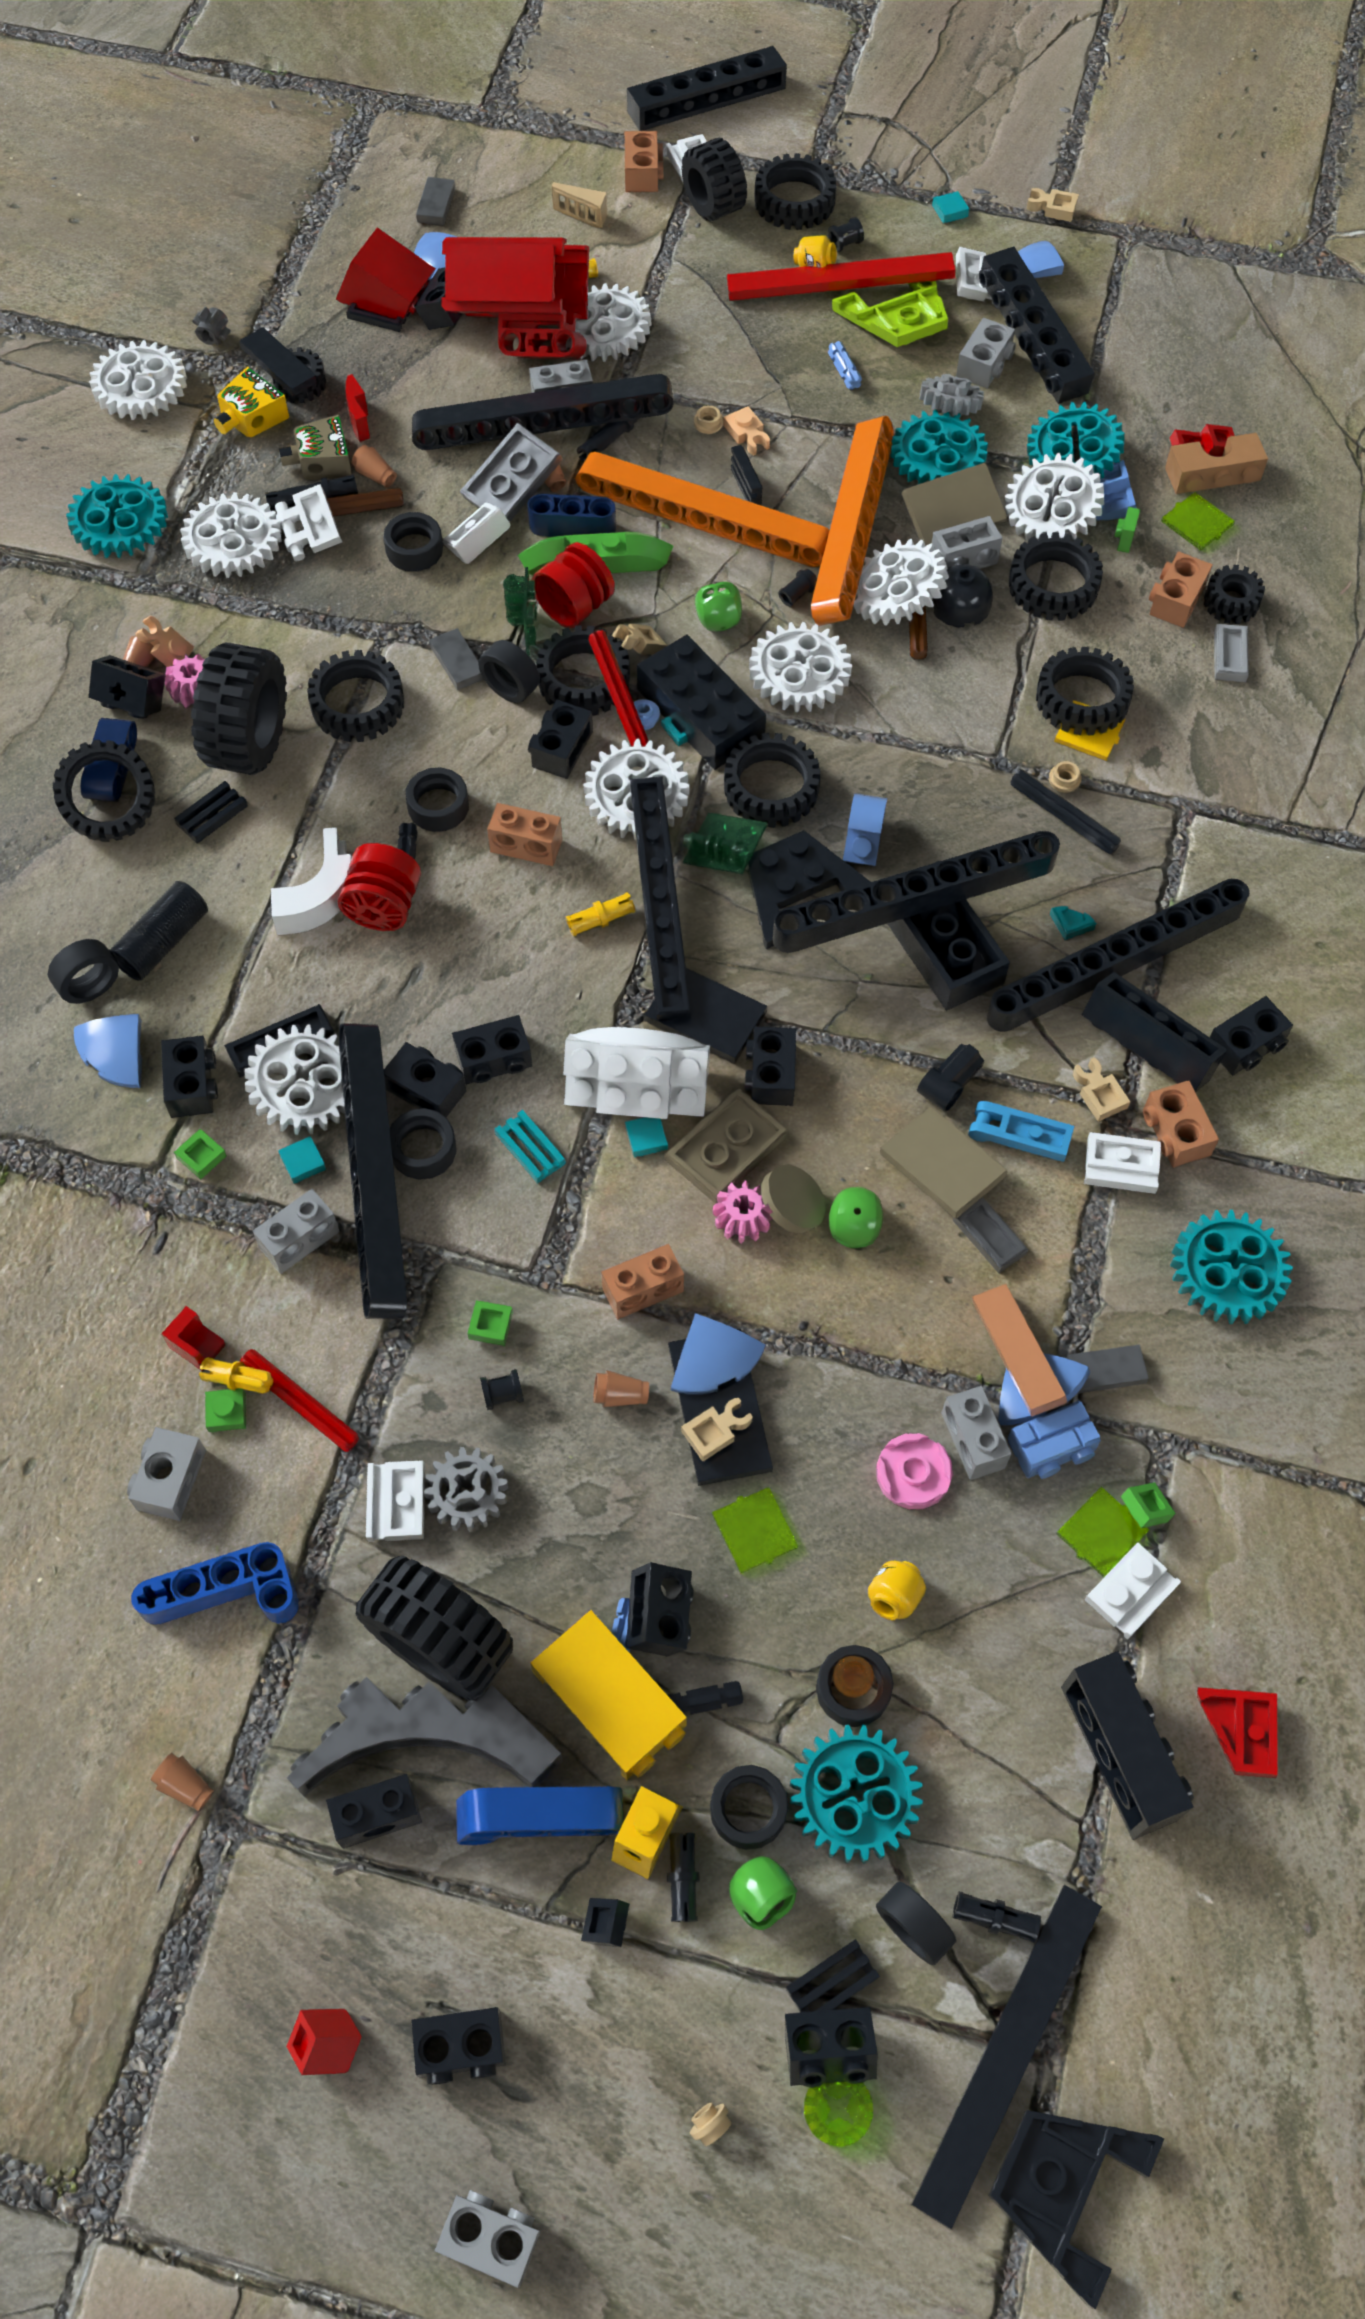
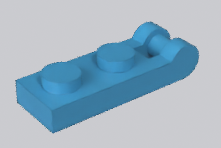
[968,1101,1074,1162]

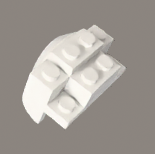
[563,1027,710,1119]

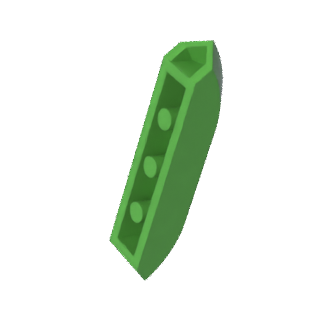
[517,532,673,576]

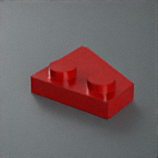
[1197,1687,1278,1778]

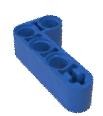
[131,1542,299,1625]
[456,1786,624,1845]

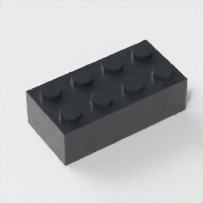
[637,634,766,770]
[882,861,1010,1011]
[1061,1651,1194,1840]

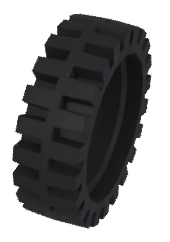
[754,153,836,230]
[1009,532,1103,621]
[536,625,630,716]
[1036,647,1134,735]
[307,650,404,742]
[724,733,820,828]
[53,740,155,842]

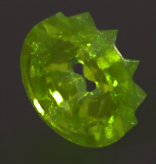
[804,2082,873,2147]

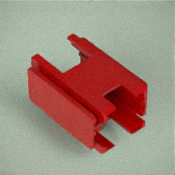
[442,237,590,360]

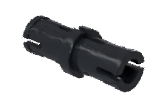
[667,1833,700,1922]
[952,1891,1041,1943]

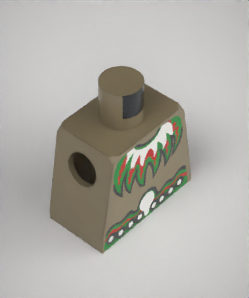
[279,415,352,480]

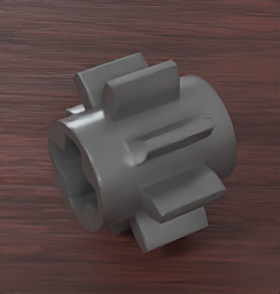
[192,307,231,346]

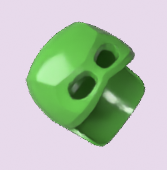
[695,582,742,631]
[829,1187,883,1248]
[729,1856,797,1930]

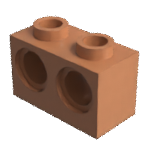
[624,131,664,192]
[1148,551,1213,628]
[487,803,562,866]
[1143,1080,1219,1168]
[601,1244,684,1320]

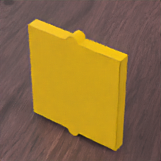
[1054,700,1126,761]

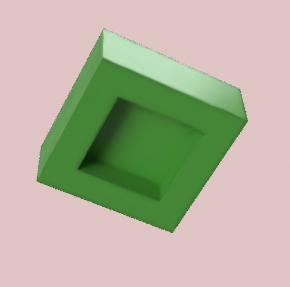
[1114,507,1140,553]
[174,1129,227,1180]
[467,1300,513,1346]
[205,1388,246,1432]
[1121,1482,1176,1528]

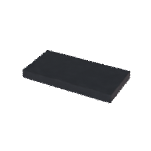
[668,1329,773,1486]

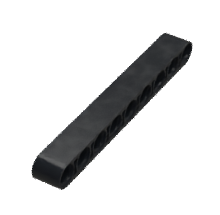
[412,374,674,450]
[773,831,1060,953]
[987,878,1250,1032]
[338,1023,407,1319]

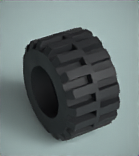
[681,137,747,222]

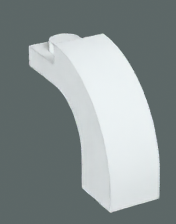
[271,828,352,935]

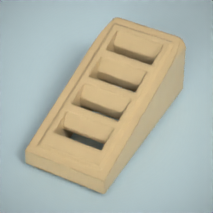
[552,182,607,228]

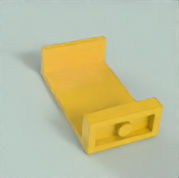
[530,1610,687,1781]

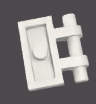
[275,484,342,561]

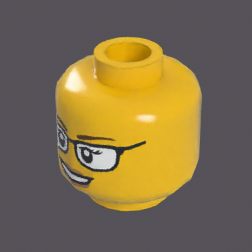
[793,235,837,267]
[868,1560,926,1620]

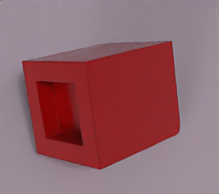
[162,1306,225,1372]
[286,2009,362,2075]

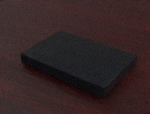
[644,968,767,1064]

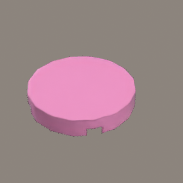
[876,1433,953,1509]

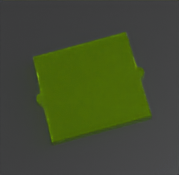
[1161,492,1235,551]
[712,1487,798,1574]
[1056,1487,1149,1578]

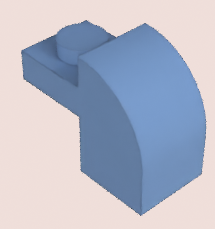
[843,793,888,866]

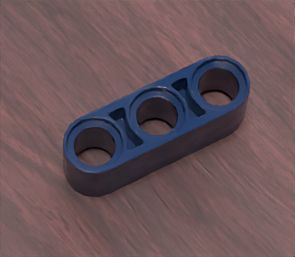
[527,494,616,537]
[80,718,137,802]

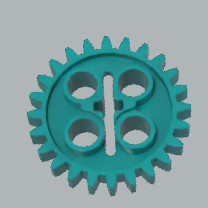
[1027,402,1125,479]
[890,410,988,484]
[66,474,168,558]
[1170,1209,1293,1324]
[790,1725,923,1864]

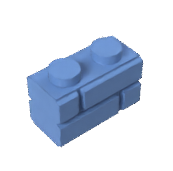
[1007,1401,1101,1479]

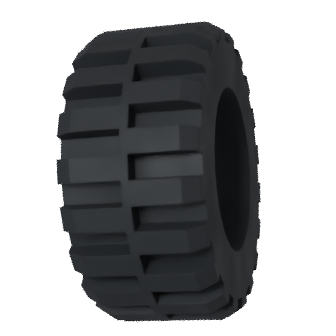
[191,642,287,775]
[355,1556,513,1701]

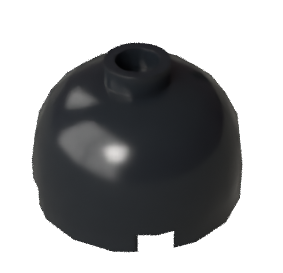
[932,564,993,628]

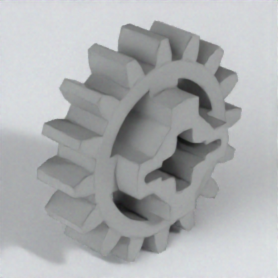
[919,374,984,417]
[424,1447,509,1532]

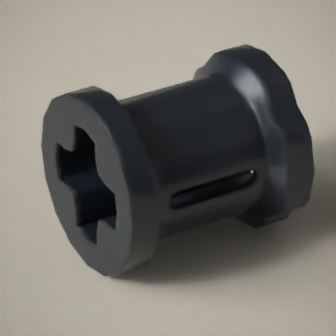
[828,217,864,252]
[480,1369,524,1410]

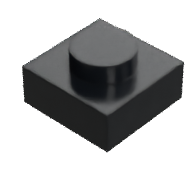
[581,1898,630,1947]

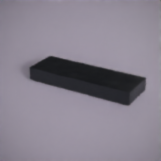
[240,327,317,397]
[224,1004,335,1078]

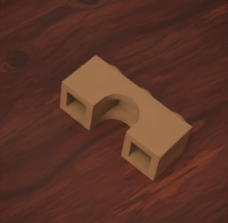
[1165,433,1268,494]

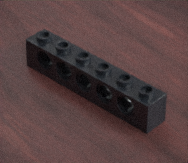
[627,46,787,131]
[979,247,1095,404]

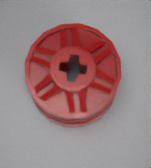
[531,542,615,629]
[337,843,421,931]

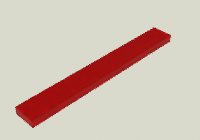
[727,252,956,301]

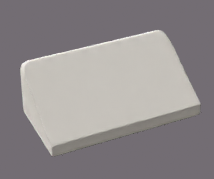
[443,503,511,564]

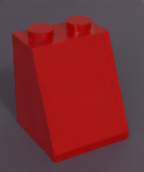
[336,227,436,319]

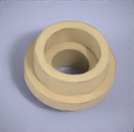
[694,406,723,434]
[1049,761,1082,793]
[690,2103,732,2146]

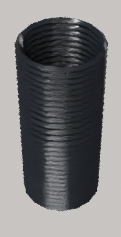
[109,881,208,981]

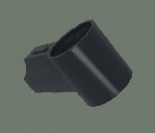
[917,1044,985,1112]

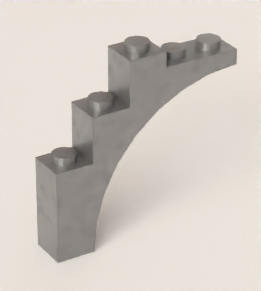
[286,1677,563,1797]

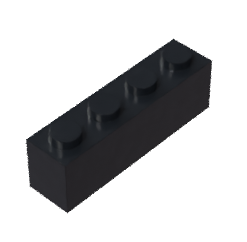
[1081,972,1227,1093]

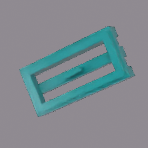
[494,1109,566,1184]

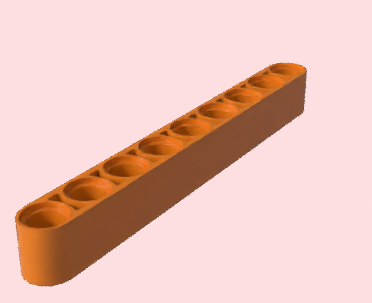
[811,415,894,626]
[575,452,830,567]

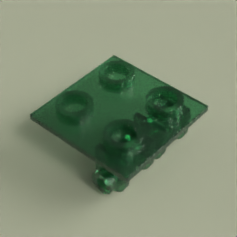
[503,567,537,657]
[683,812,768,875]

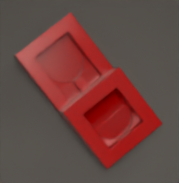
[345,374,370,442]
[1169,424,1235,457]

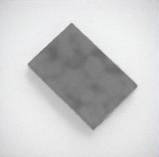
[459,423,563,522]

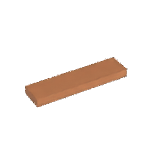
[972,1284,1067,1417]

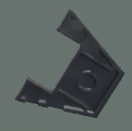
[746,830,871,949]
[988,2110,1164,2309]

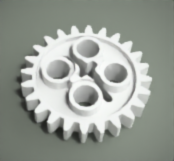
[566,283,652,362]
[89,340,187,420]
[1005,453,1105,542]
[180,492,282,578]
[854,539,949,625]
[749,622,852,712]
[583,739,689,840]
[245,1025,345,1135]

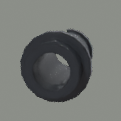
[778,569,817,607]

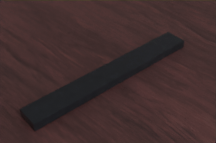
[630,776,691,1020]
[911,1884,1102,2230]

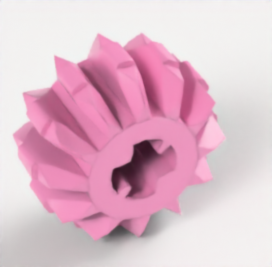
[164,653,205,708]
[713,1180,772,1244]

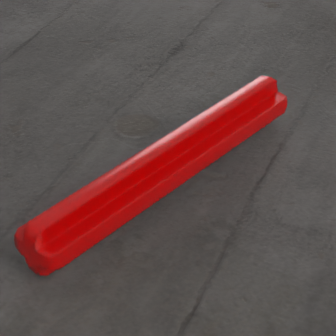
[589,630,649,747]
[240,1349,359,1452]

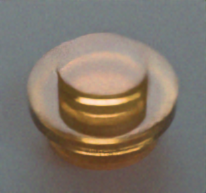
[833,1656,874,1698]

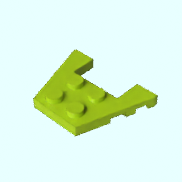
[832,281,948,347]

